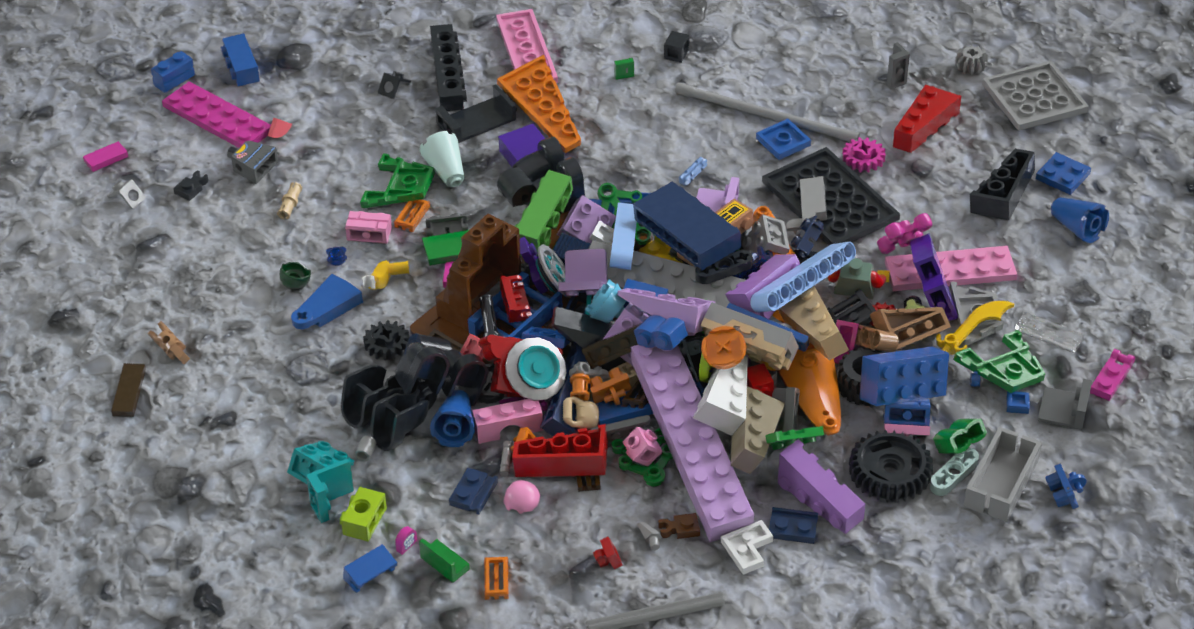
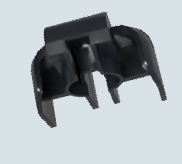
[497,136,585,214]
[395,333,489,406]
[341,364,438,451]

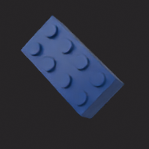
[860,347,949,406]

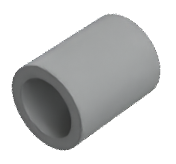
[355,436,376,461]

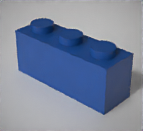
[220,33,260,86]

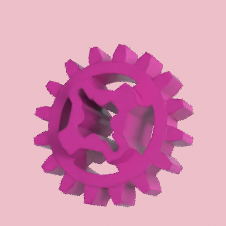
[842,137,886,173]

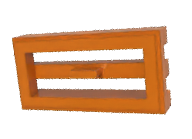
[394,199,430,232]
[484,557,509,600]

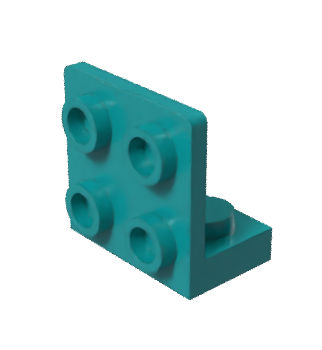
[287,441,355,484]
[306,459,354,523]

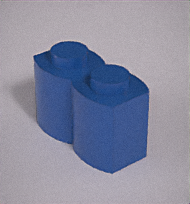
[634,315,688,350]

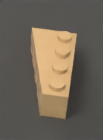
[778,286,849,360]

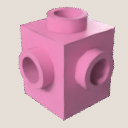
[623,427,662,466]

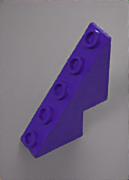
[910,233,958,321]

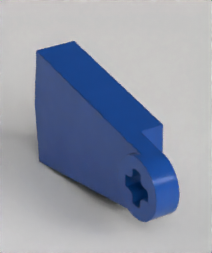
[291,274,363,329]

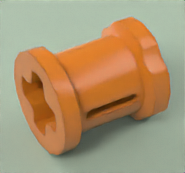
[570,373,590,401]

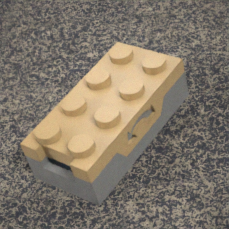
[700,302,799,371]

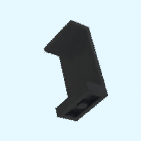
[435,84,517,143]

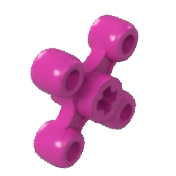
[877,213,933,254]

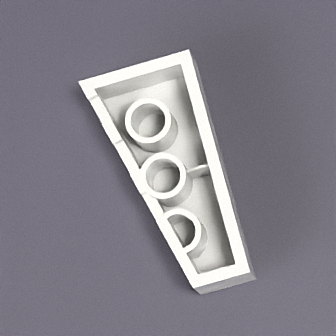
[693,356,748,436]

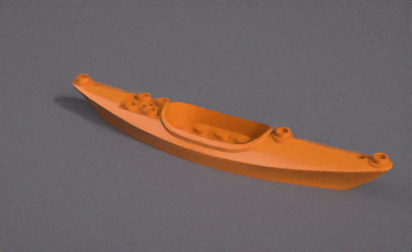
[752,206,841,436]

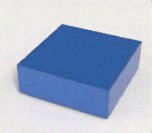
[1006,391,1030,414]

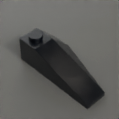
[552,307,627,373]

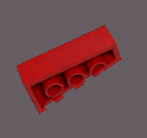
[893,84,962,153]
[512,424,608,477]

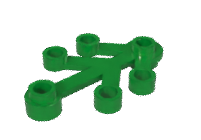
[597,183,651,245]
[612,429,673,487]

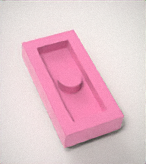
[884,424,930,437]

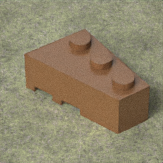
[870,307,951,353]

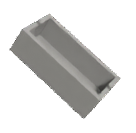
[964,427,1042,522]

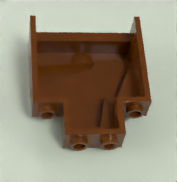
[435,214,521,332]

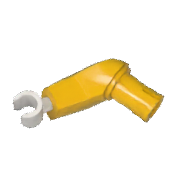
[362,260,409,290]

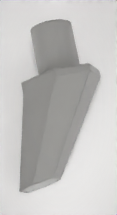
[637,522,662,550]

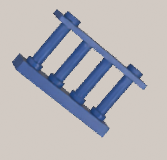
[468,272,563,339]

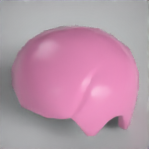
[503,480,540,514]

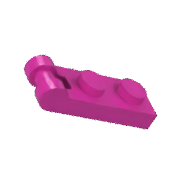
[1090,349,1135,401]

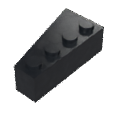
[970,148,1035,220]

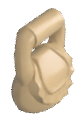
[563,397,599,430]

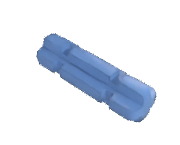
[679,157,707,186]

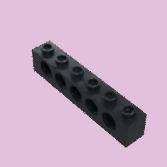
[430,24,467,111]

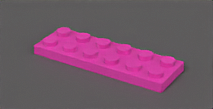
[162,81,271,148]

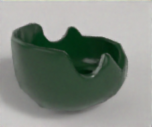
[279,262,311,290]

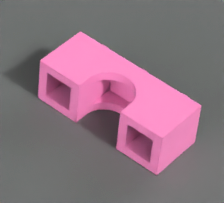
[472,399,543,444]

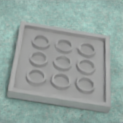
[982,61,1089,131]

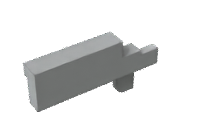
[787,176,827,234]

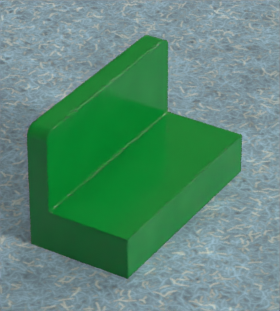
[419,538,470,583]

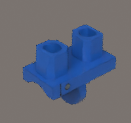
[1045,463,1087,509]

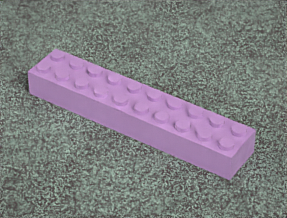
[631,345,754,542]

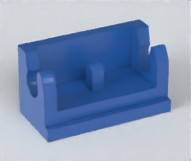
[343,544,398,593]

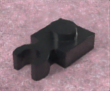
[173,170,209,201]

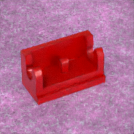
[500,275,532,323]

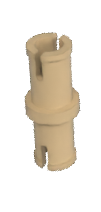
[277,182,303,220]

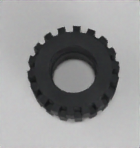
[837,348,880,406]

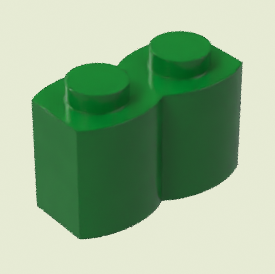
[933,418,987,454]

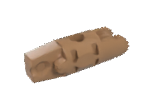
[148,321,190,364]

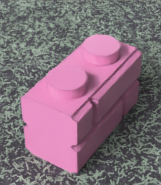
[345,211,392,244]

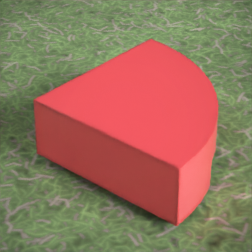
[268,118,292,138]

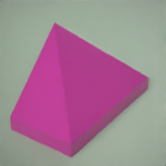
[834,320,859,364]

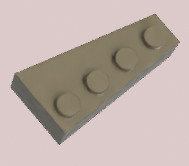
[731,386,785,474]

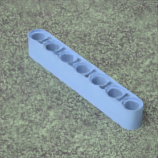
[609,202,637,270]
[751,242,856,313]

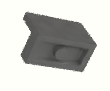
[886,42,910,90]
[772,387,800,432]

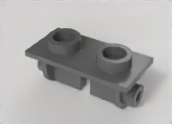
[426,213,468,236]

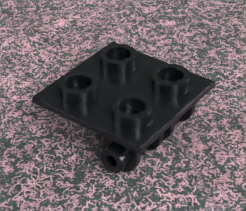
[680,332,706,382]

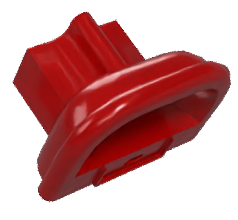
[478,335,562,399]

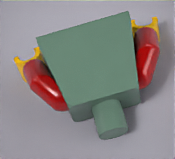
[827,258,890,299]

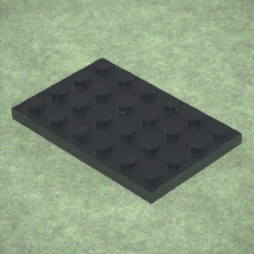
[762,147,900,245]

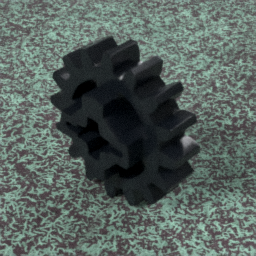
[363,320,410,361]

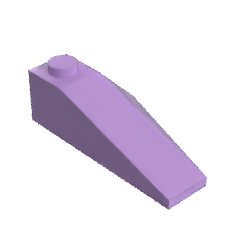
[617,288,715,336]

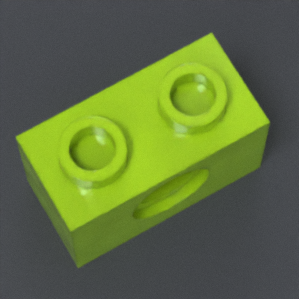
[340,487,387,542]

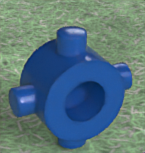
[970,371,981,387]

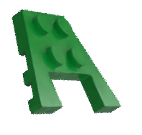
[360,153,435,208]
[953,330,1046,393]
[765,426,824,450]

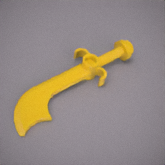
[936,301,1015,355]

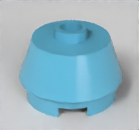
[585,279,626,323]

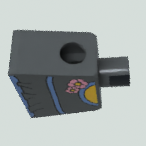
[227,141,278,184]

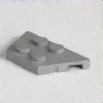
[950,282,1004,346]

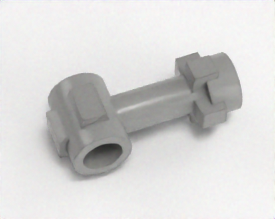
[569,362,609,382]

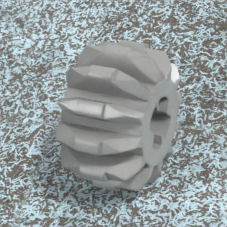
[955,44,988,75]

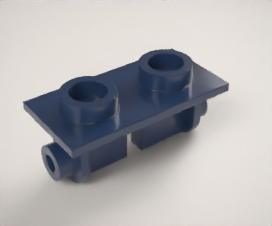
[790,215,823,259]

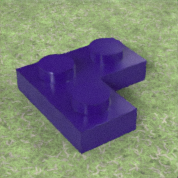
[520,237,548,294]

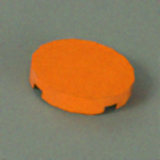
[701,326,747,369]

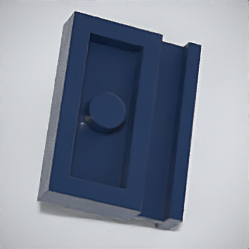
[449,468,498,515]
[769,507,818,544]

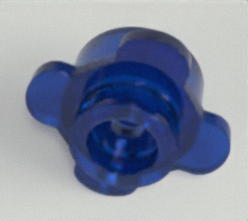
[326,246,347,266]

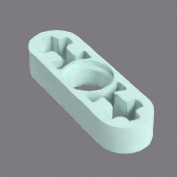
[930,448,979,496]

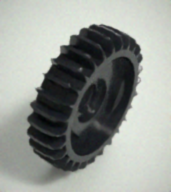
[849,429,933,503]

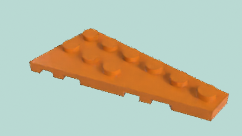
[497,54,581,153]

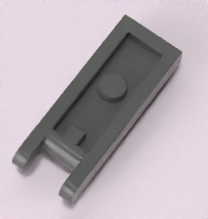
[591,415,655,447]

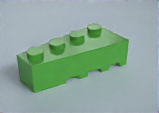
[515,170,573,256]

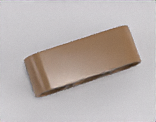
[855,325,899,352]

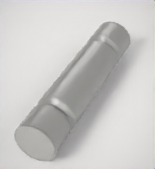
[500,440,512,477]

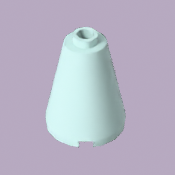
[419,131,464,187]

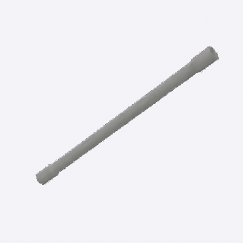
[675,82,860,143]

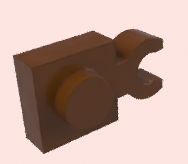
[658,513,700,539]

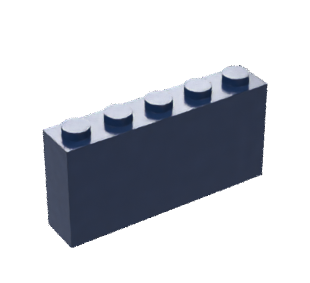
[633,181,741,271]

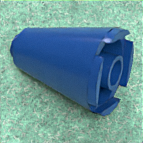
[1051,197,1109,243]
[430,390,475,448]

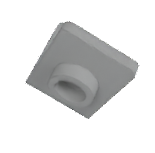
[107,179,145,209]

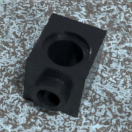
[664,31,689,63]

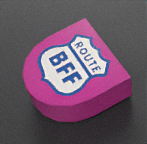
[395,526,417,555]

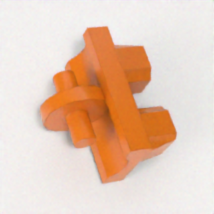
[590,368,631,406]

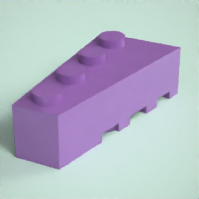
[725,254,800,319]
[778,439,865,534]

